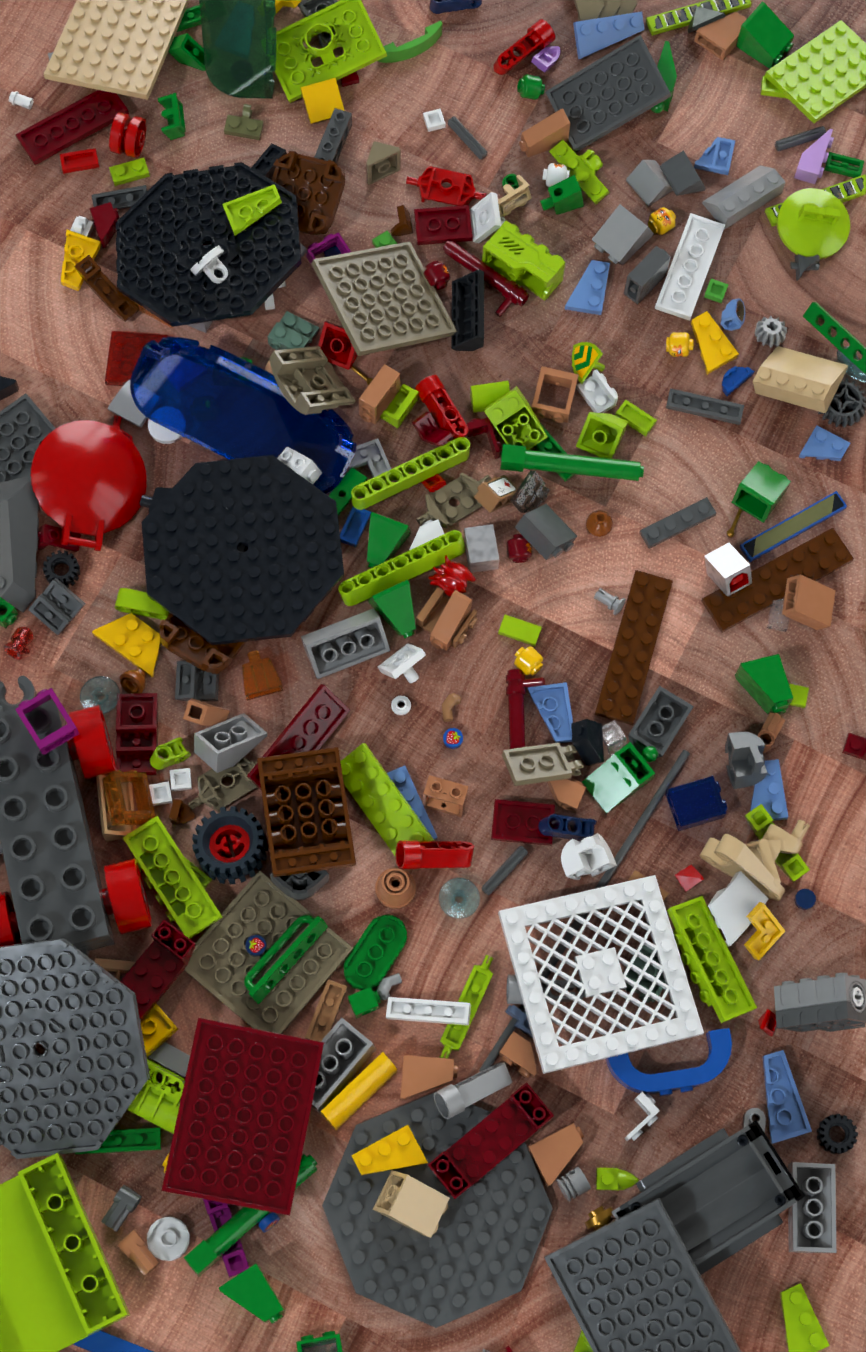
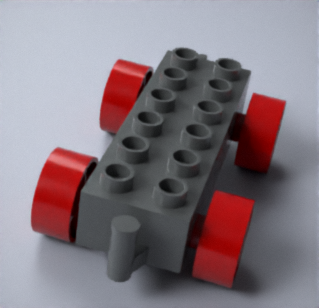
[0,676,152,956]

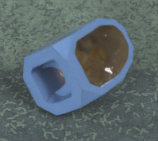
[721,298,745,331]

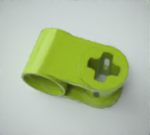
[150,737,191,770]

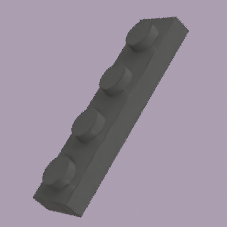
[666,388,744,425]
[640,497,716,549]

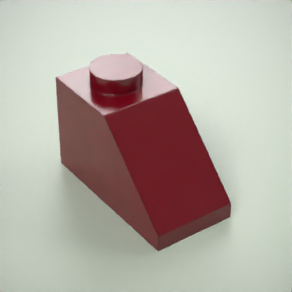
[89,202,120,248]

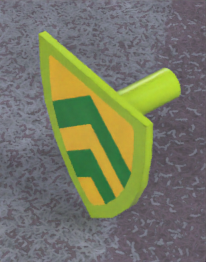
[572,342,605,384]

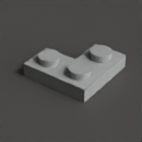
[343,438,391,478]

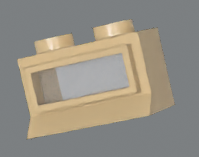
[490,175,531,217]

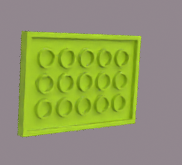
[765,20,866,124]

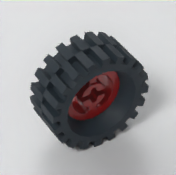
[192,806,268,884]

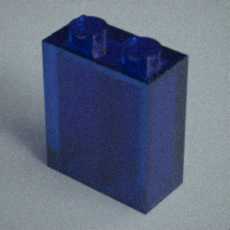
[665,776,728,832]

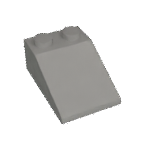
[194,713,267,773]

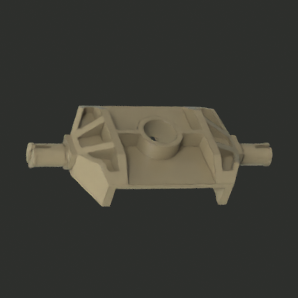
[416,472,491,528]
[188,757,259,813]

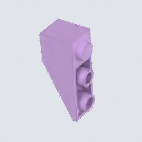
[794,129,834,184]

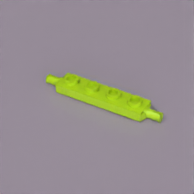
[439,955,494,1059]

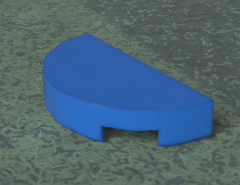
[722,366,755,396]

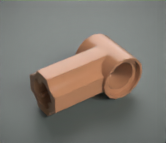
[757,712,785,753]
[117,1230,160,1276]

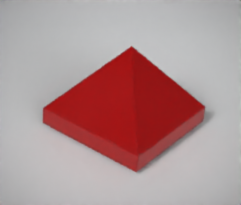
[758,1009,776,1037]

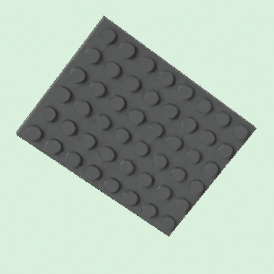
[544,1198,741,1352]

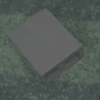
[624,246,671,304]
[515,504,577,560]

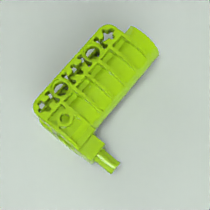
[127,1058,185,1134]

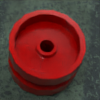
[109,112,147,159]

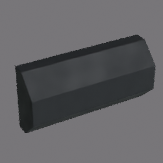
[451,269,484,351]

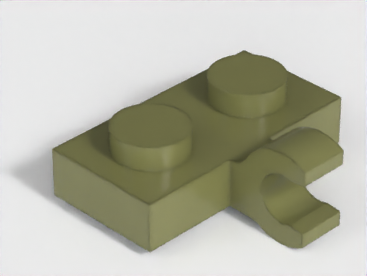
[224,104,264,140]

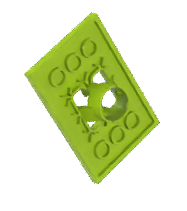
[260,0,387,103]

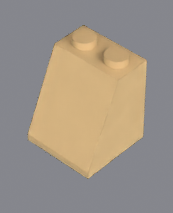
[373,1170,450,1238]

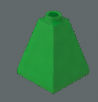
[367,512,411,568]
[368,580,416,639]

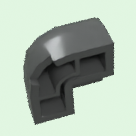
[725,732,767,789]
[270,870,329,900]

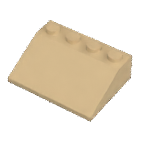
[753,346,848,413]

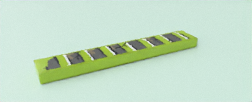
[646,0,752,36]
[765,175,866,227]

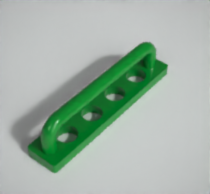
[803,302,866,374]
[244,915,328,1004]

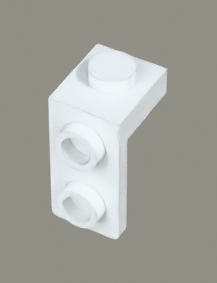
[277,447,322,484]
[624,1092,660,1141]

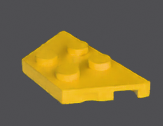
[92,613,161,678]

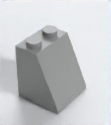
[592,204,654,265]

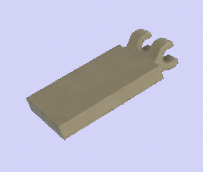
[502,743,584,786]

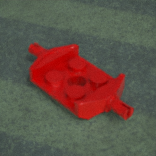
[406,166,487,206]

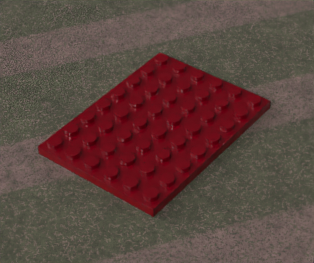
[161,1018,324,1216]

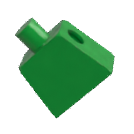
[540,175,584,215]

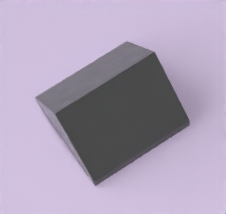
[660,150,706,196]

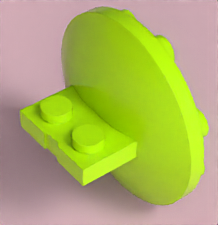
[777,188,850,259]

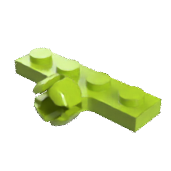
[549,140,610,205]

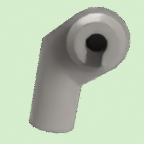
[377,973,402,1000]

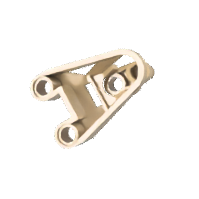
[699,820,810,901]

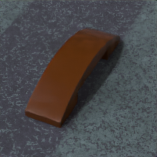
[74,255,139,322]

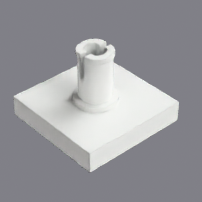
[469,192,505,244]
[377,643,426,683]

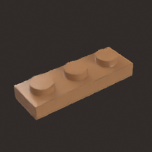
[305,979,347,1042]

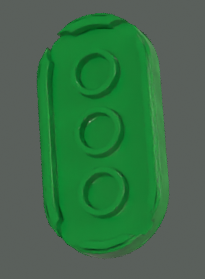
[344,915,407,991]

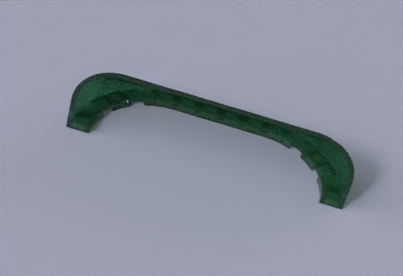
[199,0,276,99]

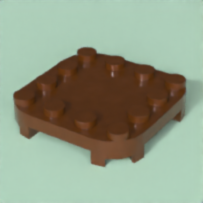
[272,151,345,235]
[160,614,246,675]

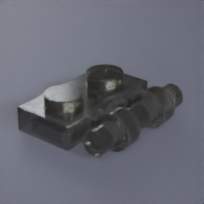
[510,470,550,513]

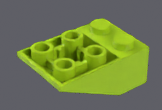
[484,386,548,450]

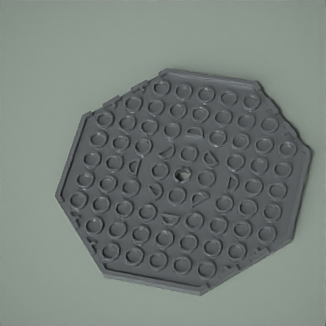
[0,938,150,1159]
[322,1093,553,1328]

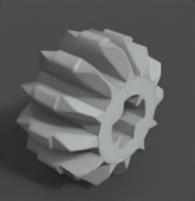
[754,316,787,348]

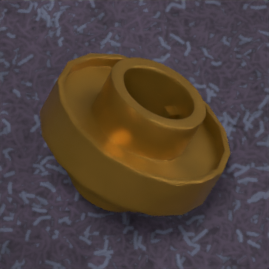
[585,1206,613,1230]

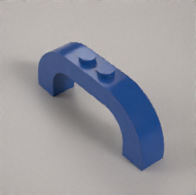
[606,1028,732,1096]

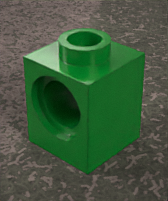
[0,597,18,629]
[348,987,381,1019]

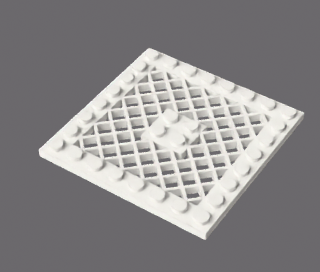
[498,875,704,1074]

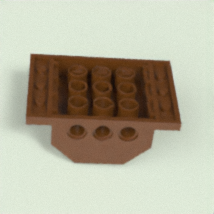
[257,747,356,877]

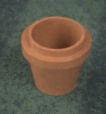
[375,868,416,909]

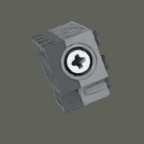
[774,973,866,1032]

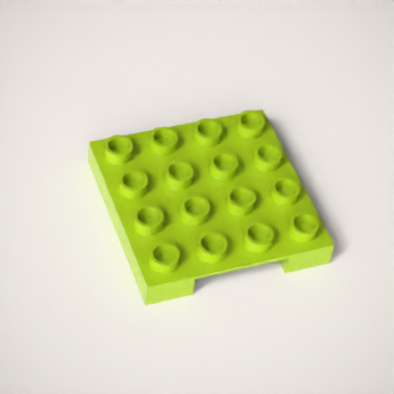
[0,1153,130,1352]

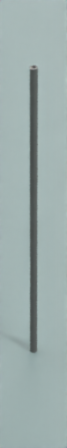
[479,750,690,1072]

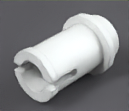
[9,91,34,110]

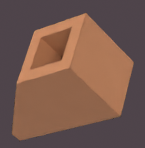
[183,698,230,727]
[547,779,586,814]
[499,1031,537,1079]

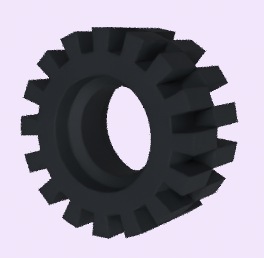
[43,550,80,588]
[817,1114,858,1154]

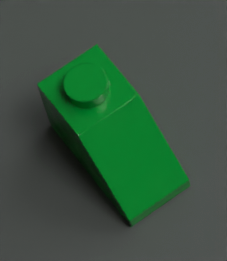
[168,33,212,71]

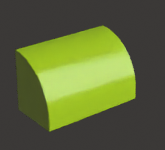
[470,381,510,413]

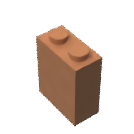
[782,574,836,630]

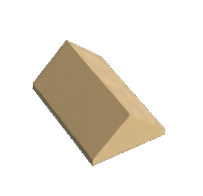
[96,775,136,841]

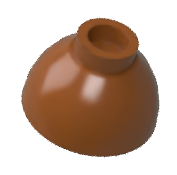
[586,510,613,537]
[119,669,146,694]

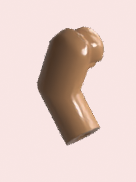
[442,693,461,722]

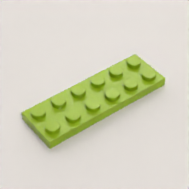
[340,743,434,857]

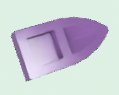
[531,46,560,73]

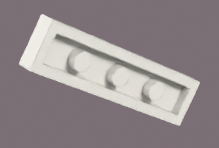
[386,997,471,1026]

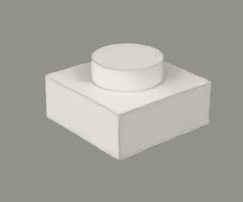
[423,109,446,132]
[170,768,192,791]
[149,781,173,806]

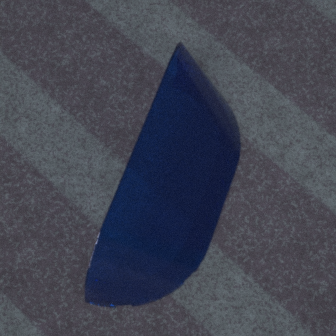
[130,337,357,494]

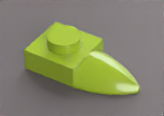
[596,1168,639,1191]

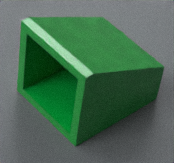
[736,1,794,69]
[731,461,791,523]
[735,654,793,715]
[219,1264,286,1324]

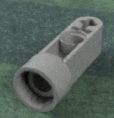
[506,974,585,1004]
[434,1062,513,1120]

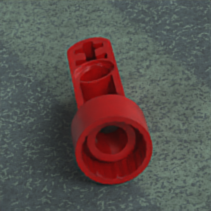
[493,19,555,75]
[415,375,469,442]
[395,840,474,869]

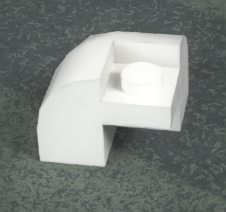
[561,833,617,880]

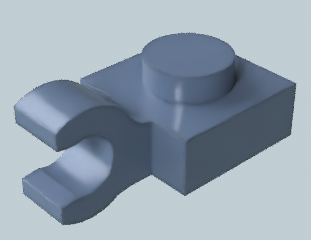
[505,1005,533,1038]

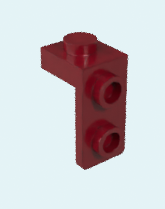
[412,411,453,446]
[467,418,502,459]
[38,524,81,552]

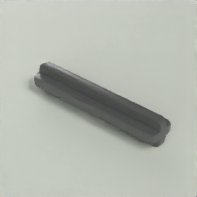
[448,116,487,160]
[775,126,826,151]
[482,846,528,895]

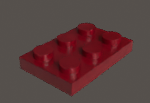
[414,205,473,245]
[491,799,555,846]

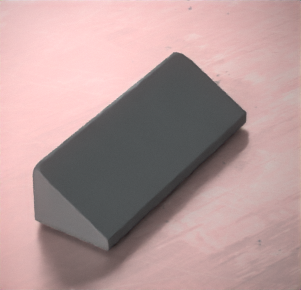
[91,185,147,209]

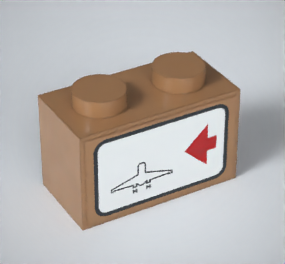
[474,475,520,513]

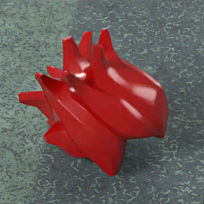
[428,555,476,597]

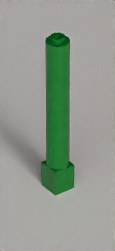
[500,444,644,481]
[184,1154,318,1277]

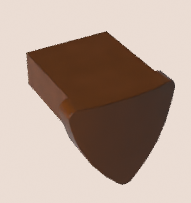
[391,205,413,236]
[169,798,196,825]

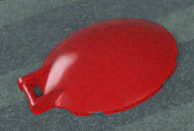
[30,420,147,551]

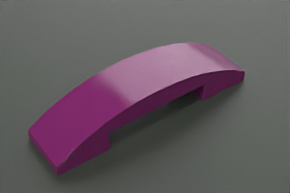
[203,1199,249,1278]

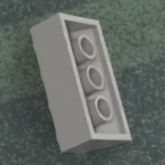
[702,165,786,230]
[301,608,390,679]
[312,1018,376,1114]
[788,1162,837,1253]

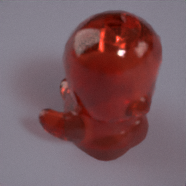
[4,626,34,660]

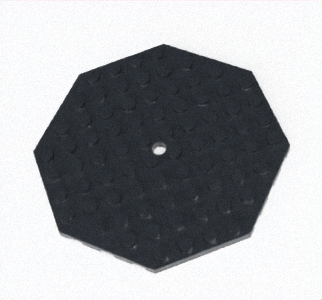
[115,162,302,327]
[142,455,344,645]

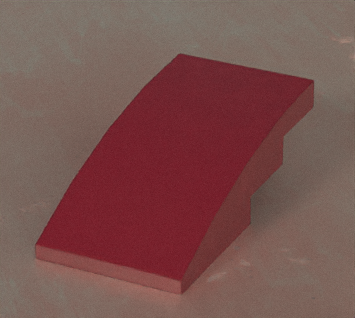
[116,693,158,776]

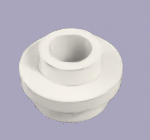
[391,696,411,715]

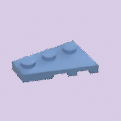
[565,260,610,315]
[527,682,573,743]
[750,759,788,821]

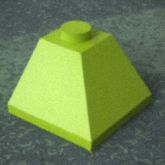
[576,412,629,459]

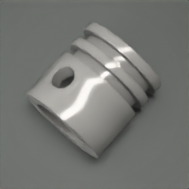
[556,1167,591,1202]

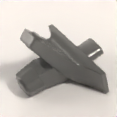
[790,254,820,281]

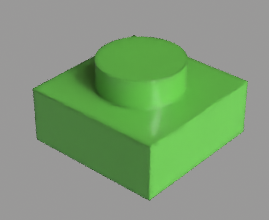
[372,230,397,248]
[704,279,729,304]

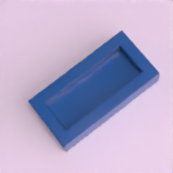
[340,506,371,548]

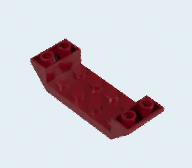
[120,920,196,1023]
[428,1082,554,1199]

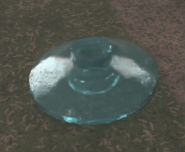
[80,676,120,714]
[439,878,480,919]

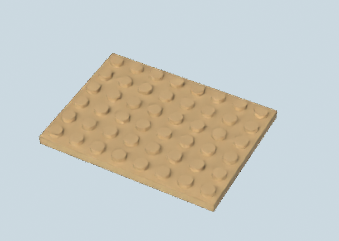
[44,0,190,100]

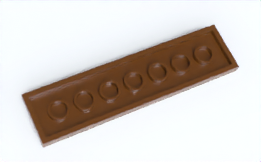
[701,528,854,633]
[595,570,673,726]

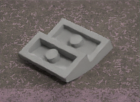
[107,380,162,428]

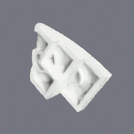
[708,871,769,947]

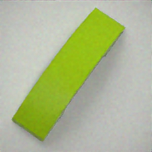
[745,804,810,882]

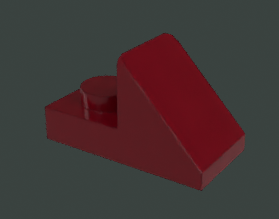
[842,733,866,761]

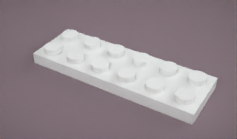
[655,213,725,321]

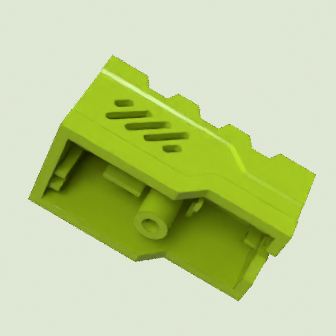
[482,221,566,301]

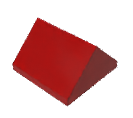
[318,321,358,370]

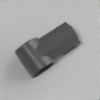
[101,1185,142,1232]

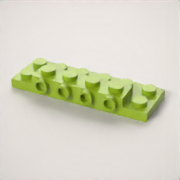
[123,816,223,939]
[666,896,757,1024]

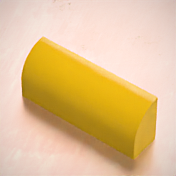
[321,1052,397,1130]

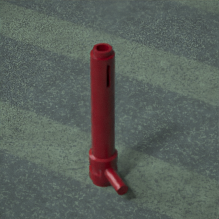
[443,240,530,317]
[506,669,545,749]

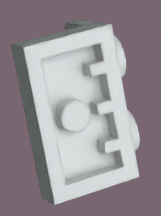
[576,369,618,413]

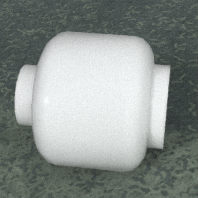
[542,163,570,187]

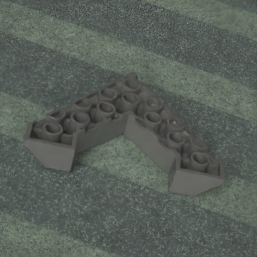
[0,476,40,613]

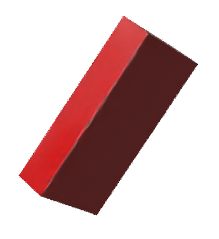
[60,148,99,174]

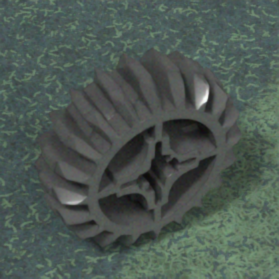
[818,378,866,428]

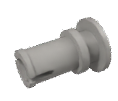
[594,588,626,616]

